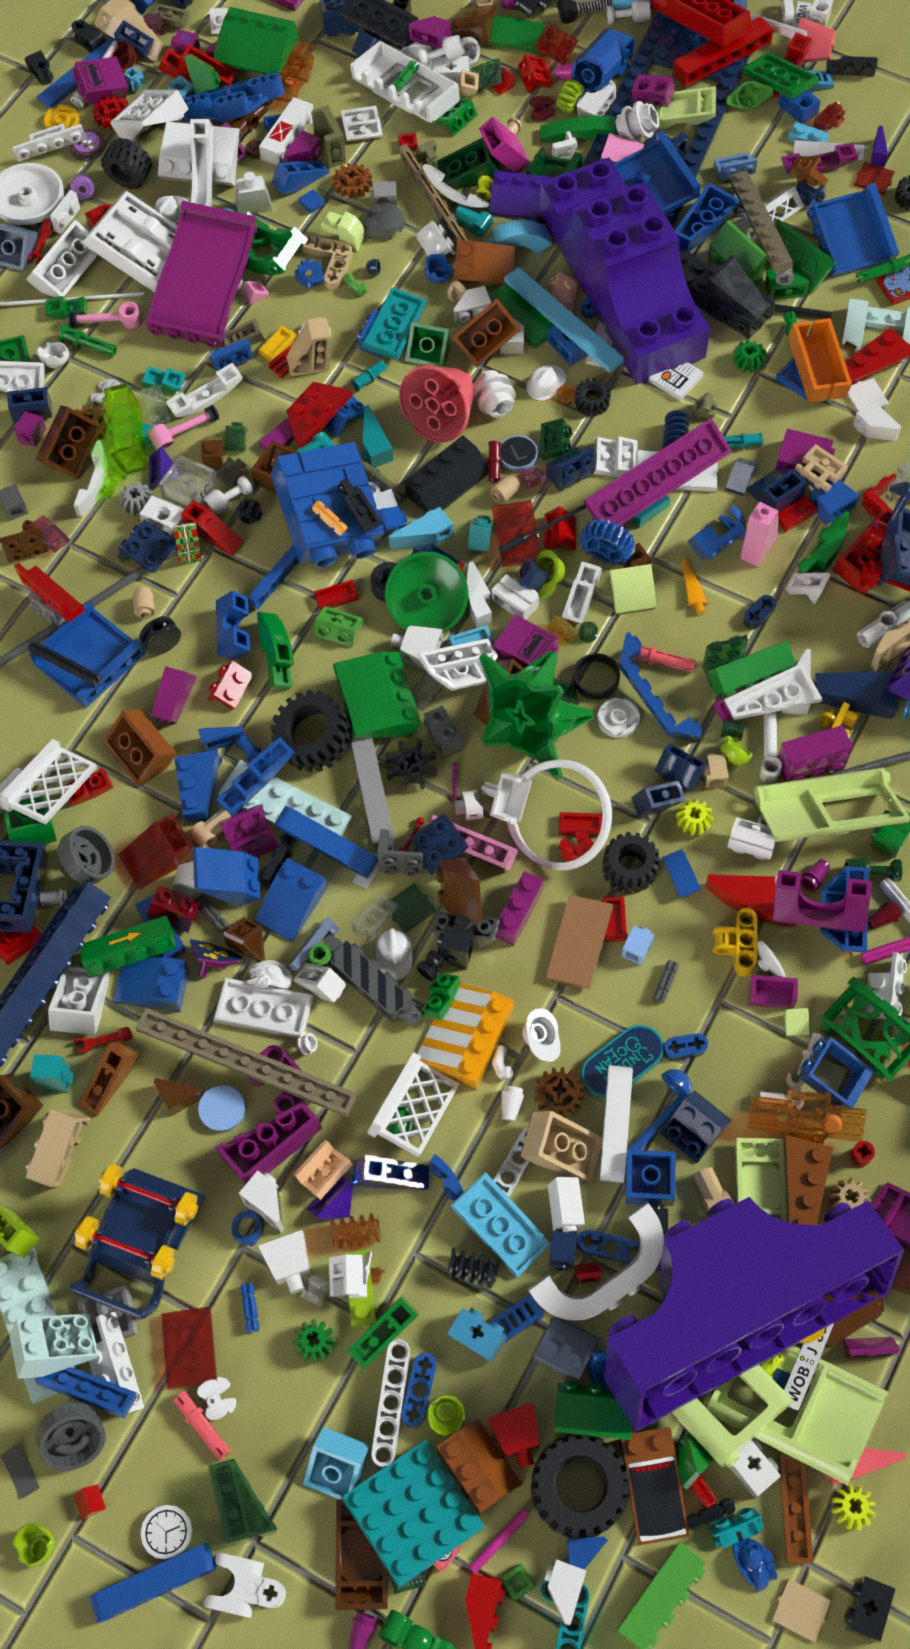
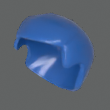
[424,253,453,284]

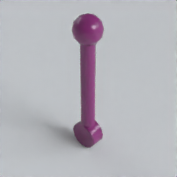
[450,763,459,804]

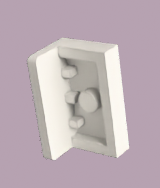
[49,190,81,234]
[415,221,456,256]

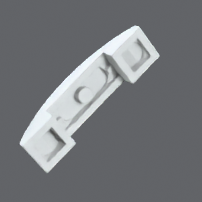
[423,164,490,208]
[166,363,243,417]
[74,440,108,517]

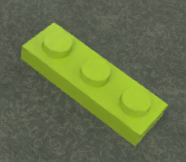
[344,1250,376,1328]

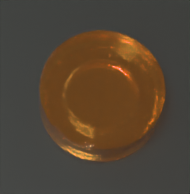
[556,385,576,405]

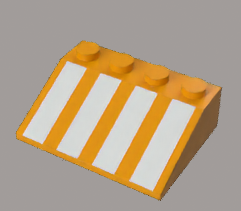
[417,984,514,1090]

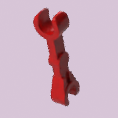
[28,219,54,265]
[74,1027,133,1055]

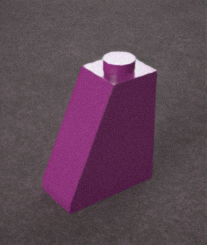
[151,666,197,725]

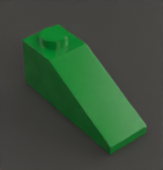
[347,1295,419,1369]

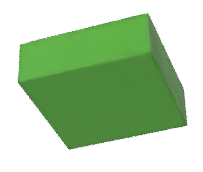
[500,1563,536,1602]

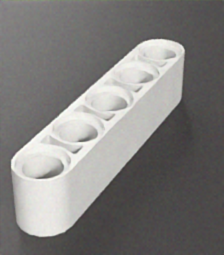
[599,1065,633,1183]
[371,1339,410,1469]

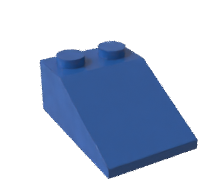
[192,847,261,907]
[254,858,327,942]
[113,957,190,1012]

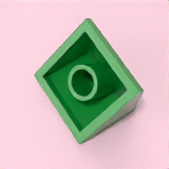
[405,321,450,367]

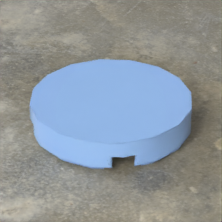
[198,1085,246,1133]

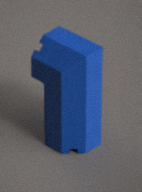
[571,28,636,93]

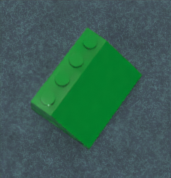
[213,7,299,75]
[333,652,422,738]

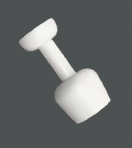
[606,0,651,25]
[418,35,465,67]
[202,475,253,516]

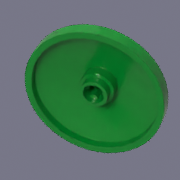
[385,552,469,633]

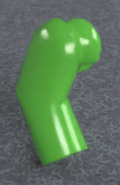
[343,273,367,296]

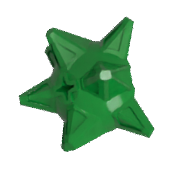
[479,651,593,780]

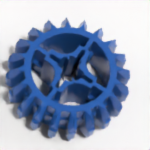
[580,519,635,565]

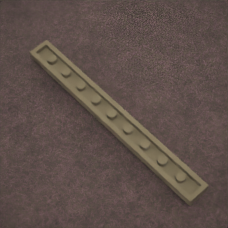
[135,1008,358,1117]

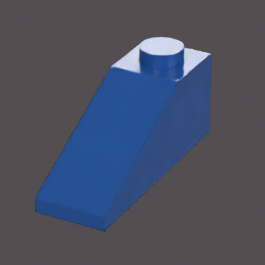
[271,160,330,194]

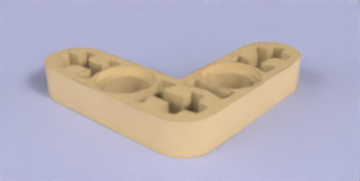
[300,234,353,290]

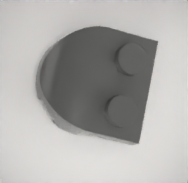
[363,203,405,241]

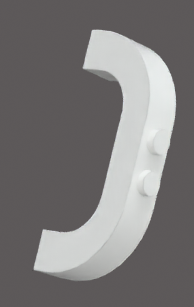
[528,1201,664,1320]

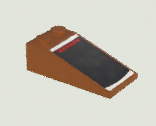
[618,1427,689,1545]

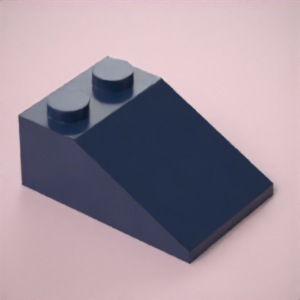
[319,0,359,37]

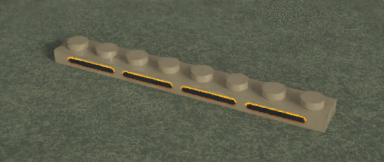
[400,144,471,248]
[729,170,793,272]

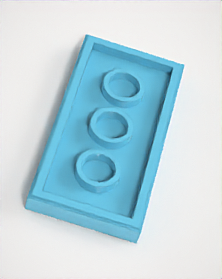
[450,1172,552,1278]

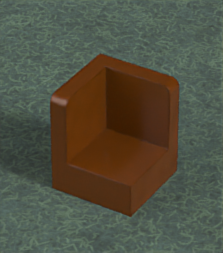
[622,543,652,568]

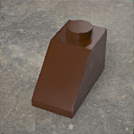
[201,436,225,472]

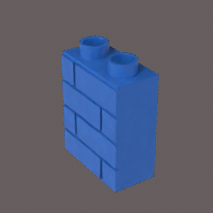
[271,442,384,567]

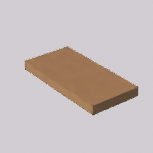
[546,895,613,990]

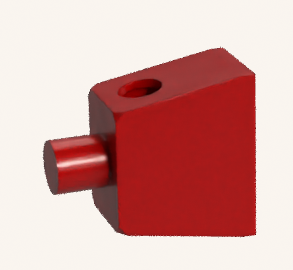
[487,1402,540,1469]

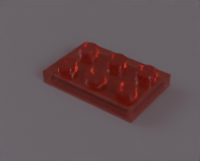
[491,500,541,567]
[161,1306,217,1390]

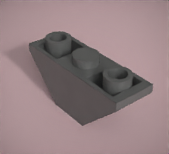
[431,911,500,948]

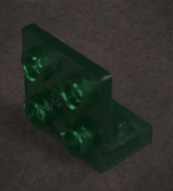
[702,635,748,688]

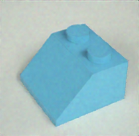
[303,1427,370,1499]

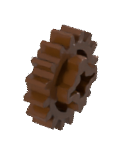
[534,1067,585,1118]

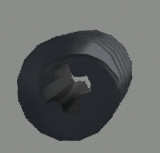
[448,1248,501,1289]

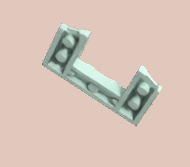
[841,298,910,362]

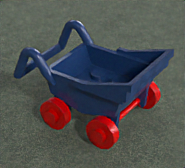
[860,481,910,592]

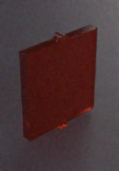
[854,162,895,195]

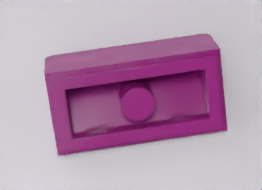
[844,1337,900,1359]

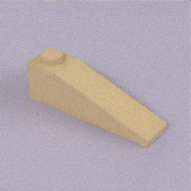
[94,0,163,62]

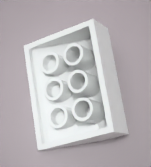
[158,122,240,187]

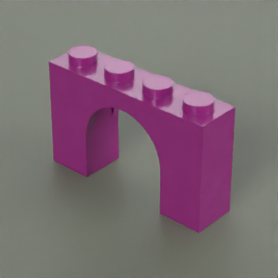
[773,870,872,933]

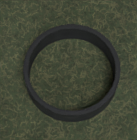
[573,653,620,700]

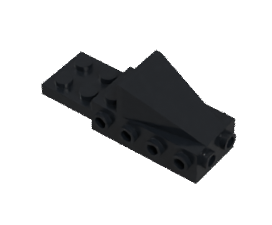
[680,248,775,339]

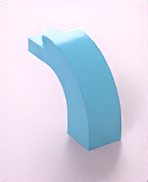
[485,220,552,254]

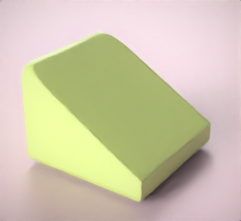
[783,1008,810,1037]

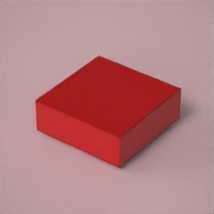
[398,133,418,152]

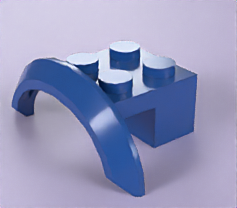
[687,506,747,561]

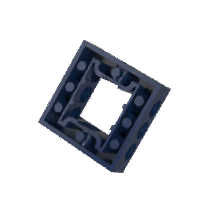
[0,841,48,933]

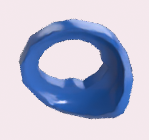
[231,1211,263,1246]

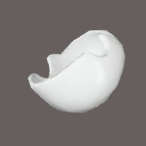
[37,342,69,369]

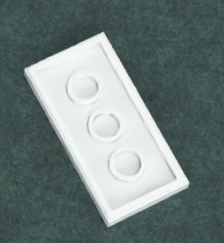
[213,978,314,1039]

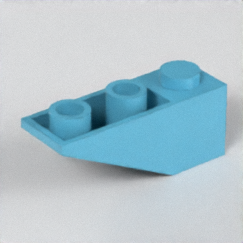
[389,507,454,549]

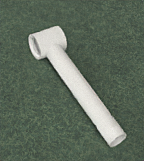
[760,712,782,784]

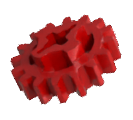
[92,95,130,130]

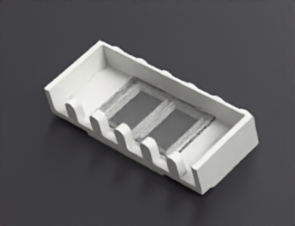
[350,41,460,123]

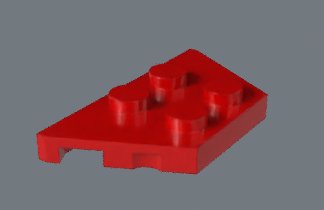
[286,382,354,448]

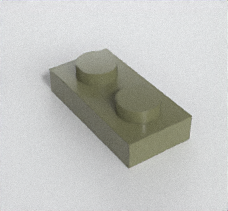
[150,3,190,29]

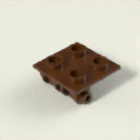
[0,520,48,562]

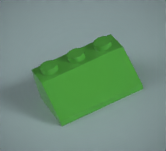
[708,220,767,286]

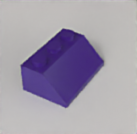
[489,171,550,219]

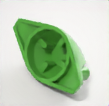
[726,81,773,109]

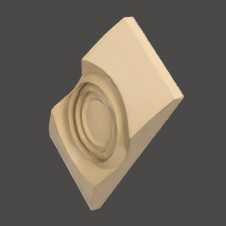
[868,619,910,672]

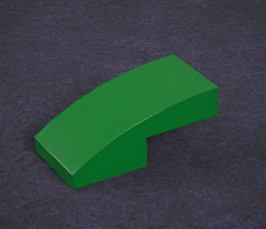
[45,296,87,319]

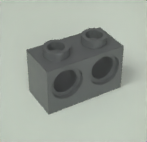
[423,705,463,759]

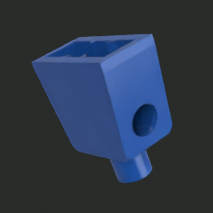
[809,476,859,525]

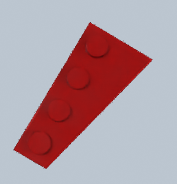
[845,328,910,385]

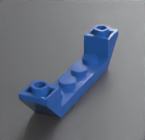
[619,632,703,742]

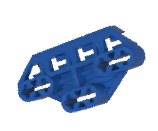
[182,72,284,123]

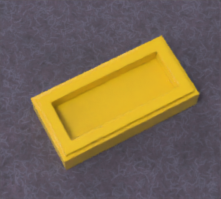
[258,325,297,361]

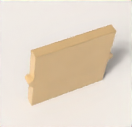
[772,1579,831,1643]

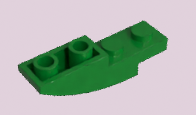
[798,511,849,573]
[257,611,294,690]

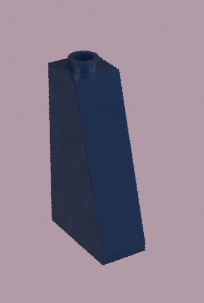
[813,671,897,719]

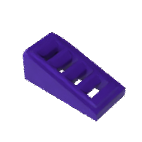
[870,125,888,168]

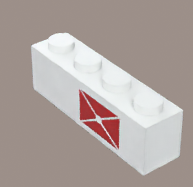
[259,97,313,166]

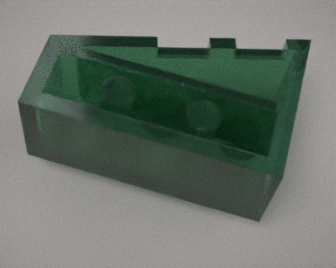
[208,1458,278,1548]

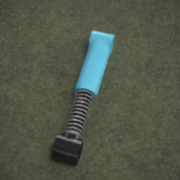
[557,0,652,24]

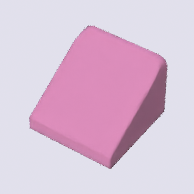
[241,281,269,304]

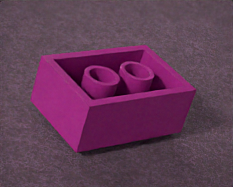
[777,725,853,782]

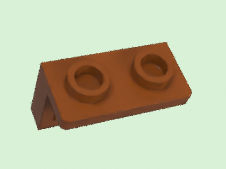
[790,156,828,187]

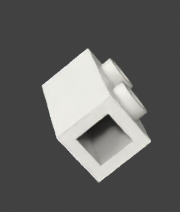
[547,1177,585,1234]

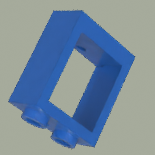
[798,1037,875,1111]

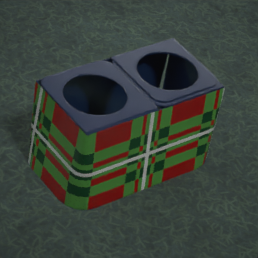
[173,522,202,564]

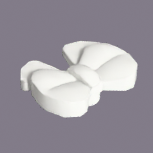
[91,379,121,406]
[197,1376,236,1420]

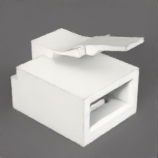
[329,1252,372,1298]

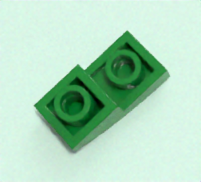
[420,973,460,1020]

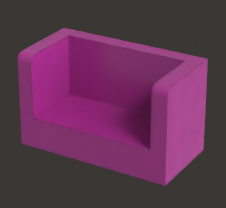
[748,975,798,1009]

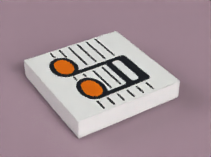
[649,363,704,401]

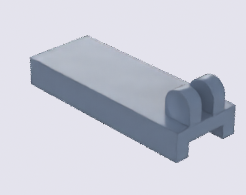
[286,917,339,972]

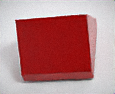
[74,1484,106,1520]

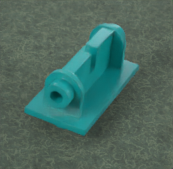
[707,1507,764,1549]

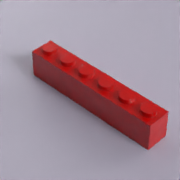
[672,16,774,87]

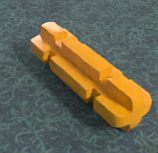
[312,500,348,536]

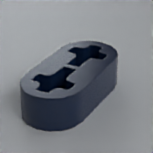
[743,595,776,629]

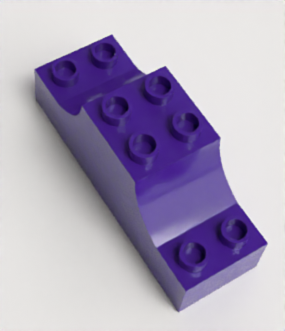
[540,157,710,385]
[604,1197,904,1432]

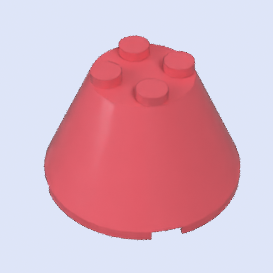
[399,365,474,443]

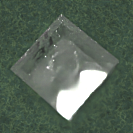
[159,455,217,508]

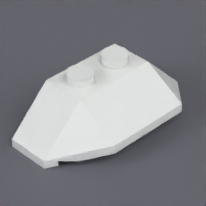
[418,639,498,691]

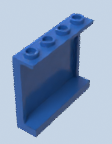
[614,130,700,215]
[807,183,899,278]
[29,601,146,708]

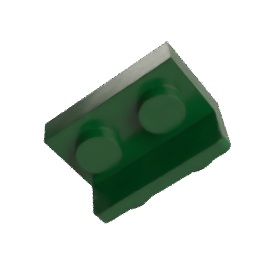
[540,418,573,460]

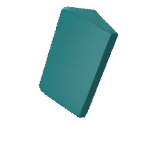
[631,496,670,528]

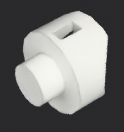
[461,37,480,65]
[454,790,483,821]

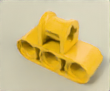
[712,908,757,977]

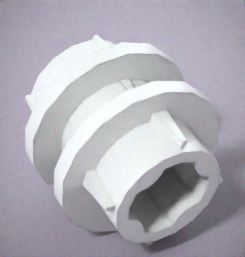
[616,101,659,142]
[474,370,516,418]

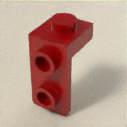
[861,473,897,518]

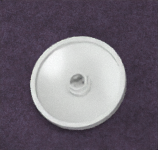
[0,163,65,225]

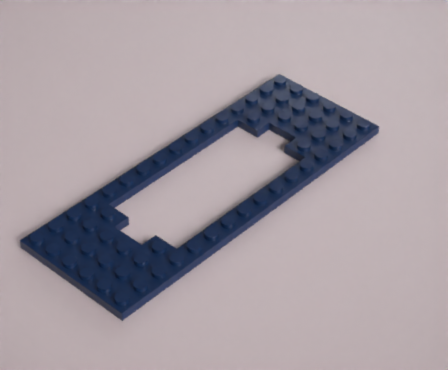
[583,11,752,229]

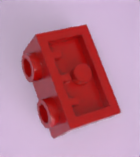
[518,54,554,93]

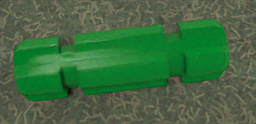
[392,60,419,92]

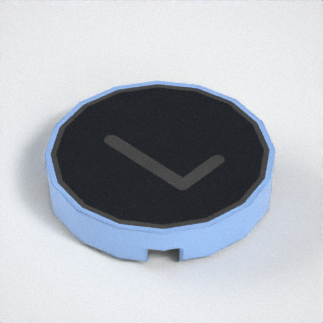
[500,435,538,472]

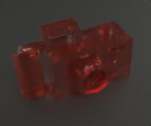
[813,102,846,132]

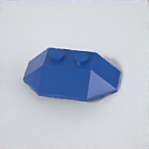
[820,866,868,953]

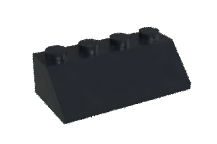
[404,435,489,513]

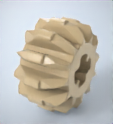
[829,1178,871,1209]

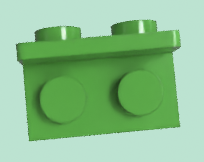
[314,606,363,647]

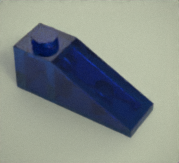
[352,1155,430,1190]

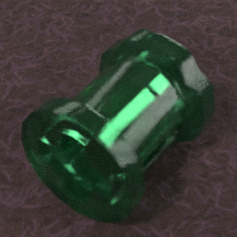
[721,719,745,741]

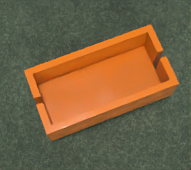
[788,318,852,403]

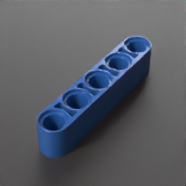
[274,805,378,878]
[89,1543,217,1624]

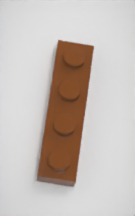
[778,1454,813,1564]

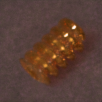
[330,1213,382,1249]

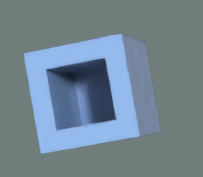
[621,926,654,965]

